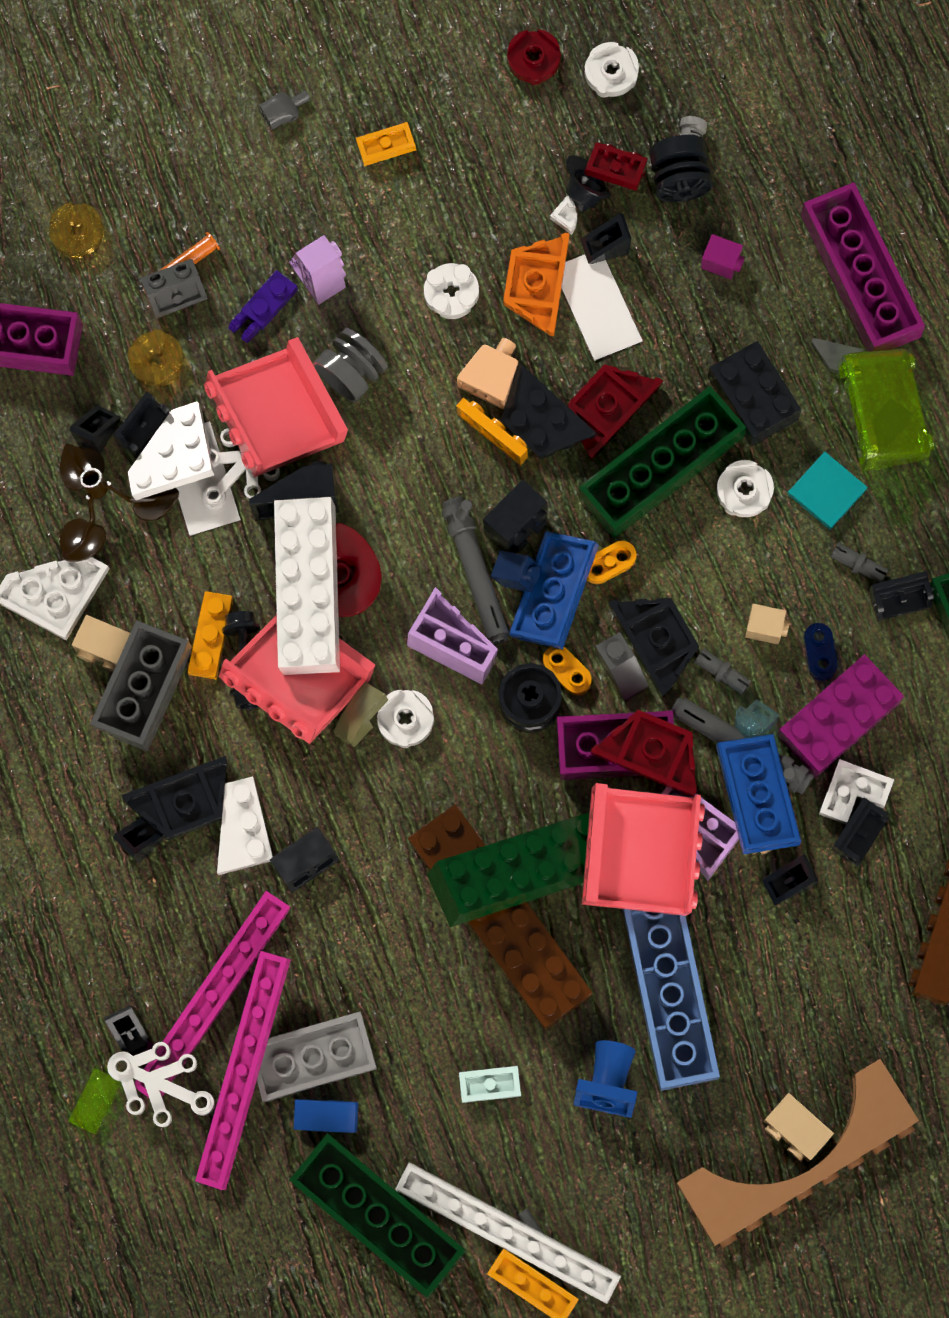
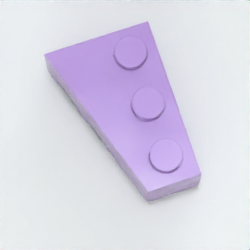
[288,235,346,305]
[407,587,498,684]
[662,787,739,881]

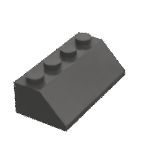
[90,620,192,752]

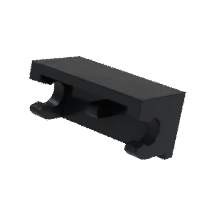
[113,392,170,458]
[868,571,934,621]
[831,797,889,867]
[269,827,340,893]

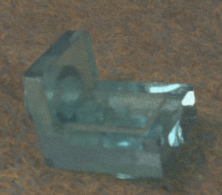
[734,700,779,737]

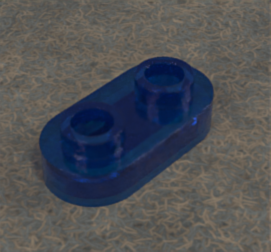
[803,623,837,681]

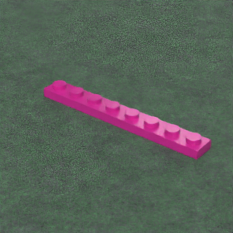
[135,891,291,1097]
[195,951,291,1190]

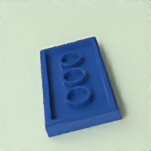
[509,531,599,650]
[716,734,801,855]

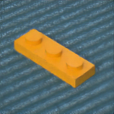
[456,398,528,466]
[187,591,234,680]
[487,1248,579,1318]

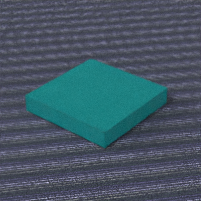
[787,452,868,530]

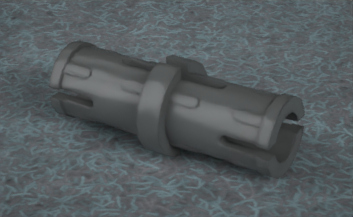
[830,542,889,583]
[694,648,752,696]

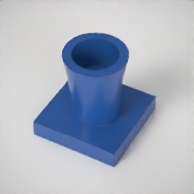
[574,1040,637,1118]

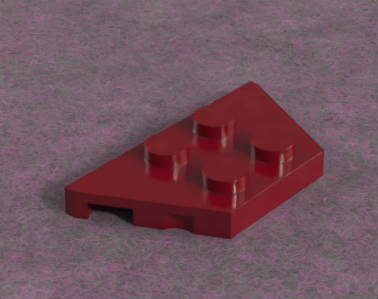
[567,364,663,461]
[591,710,697,798]

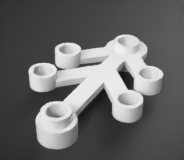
[202,428,280,510]
[107,1042,215,1127]

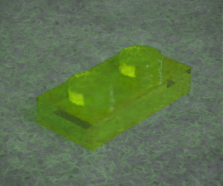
[68,1068,121,1135]

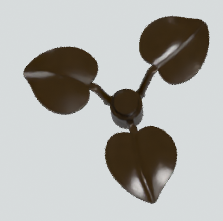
[59,444,180,562]

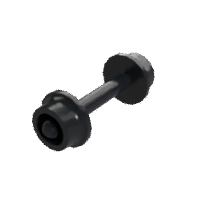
[222,610,260,711]

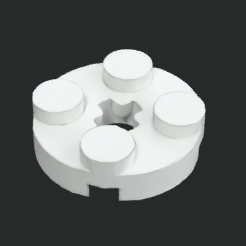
[585,42,639,98]
[424,263,479,319]
[717,460,774,517]
[377,690,434,748]

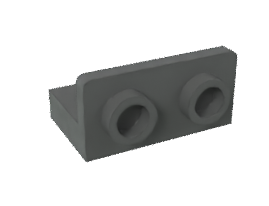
[141,259,208,319]

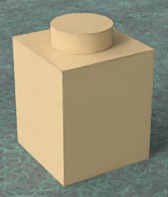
[745,604,790,645]

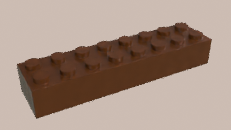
[408,804,593,1031]

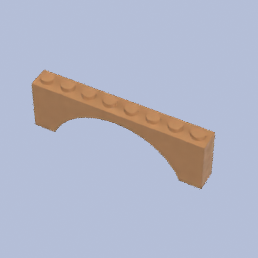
[676,1059,919,1249]

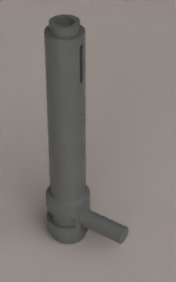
[442,497,509,645]
[671,698,814,795]

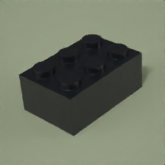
[708,341,802,447]

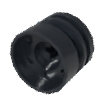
[649,135,713,202]

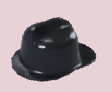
[566,155,611,212]

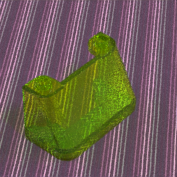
[837,349,934,473]

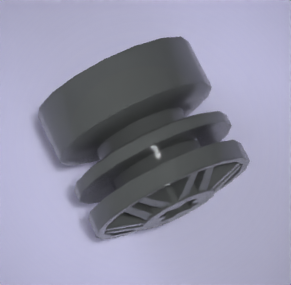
[313,328,388,403]

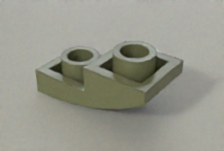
[333,682,388,747]

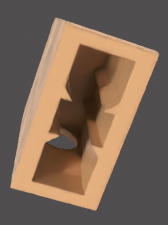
[457,338,519,410]

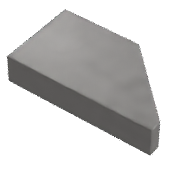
[811,338,863,378]

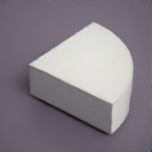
[550,196,577,235]

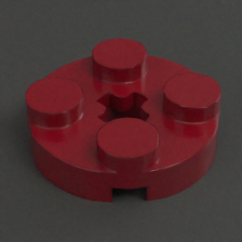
[507,29,561,85]

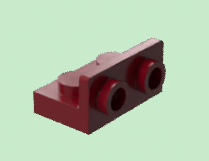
[585,142,648,191]

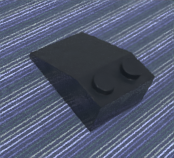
[249,461,339,521]

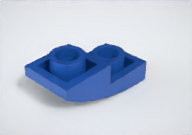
[294,1099,358,1133]

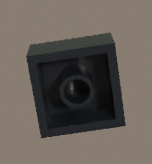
[483,479,548,553]

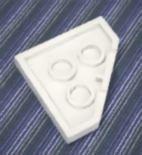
[128,402,215,500]
[0,557,110,640]

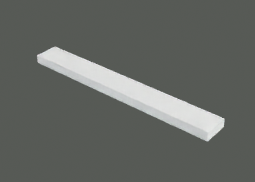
[395,1163,621,1304]

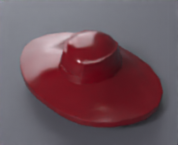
[336,523,382,617]

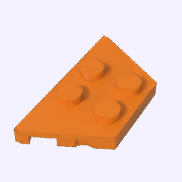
[503,233,570,336]

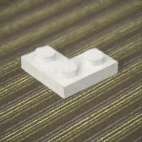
[819,759,894,824]

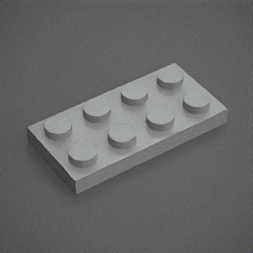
[257,1011,377,1102]

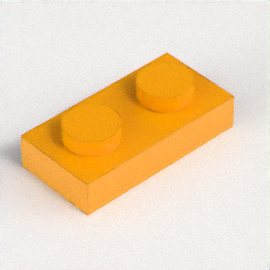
[356,122,416,166]

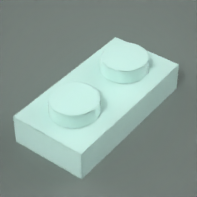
[459,1066,521,1103]

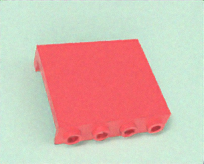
[204,337,348,477]
[219,613,376,744]
[582,783,705,916]

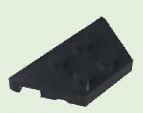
[500,363,598,459]
[608,598,699,698]
[122,756,227,840]

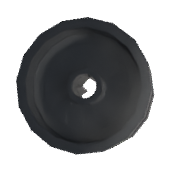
[499,663,562,733]

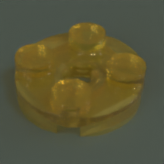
[49,203,105,259]
[127,329,184,387]

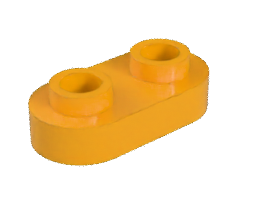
[587,541,636,584]
[543,647,592,695]

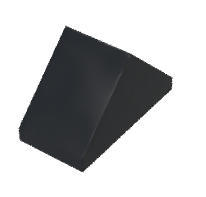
[580,213,632,264]
[70,405,121,455]
[113,818,164,863]
[762,854,819,906]
[104,1005,154,1056]

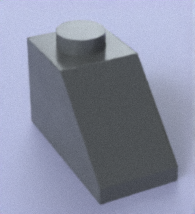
[595,632,649,702]

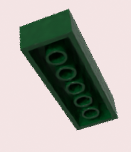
[578,386,746,539]
[427,812,590,927]
[289,1133,467,1298]

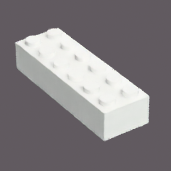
[274,497,340,675]

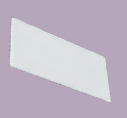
[562,254,642,361]
[176,421,240,536]

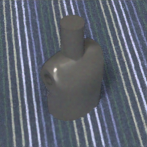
[258,90,310,130]

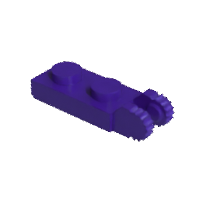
[228,270,298,343]

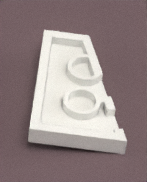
[217,776,273,875]

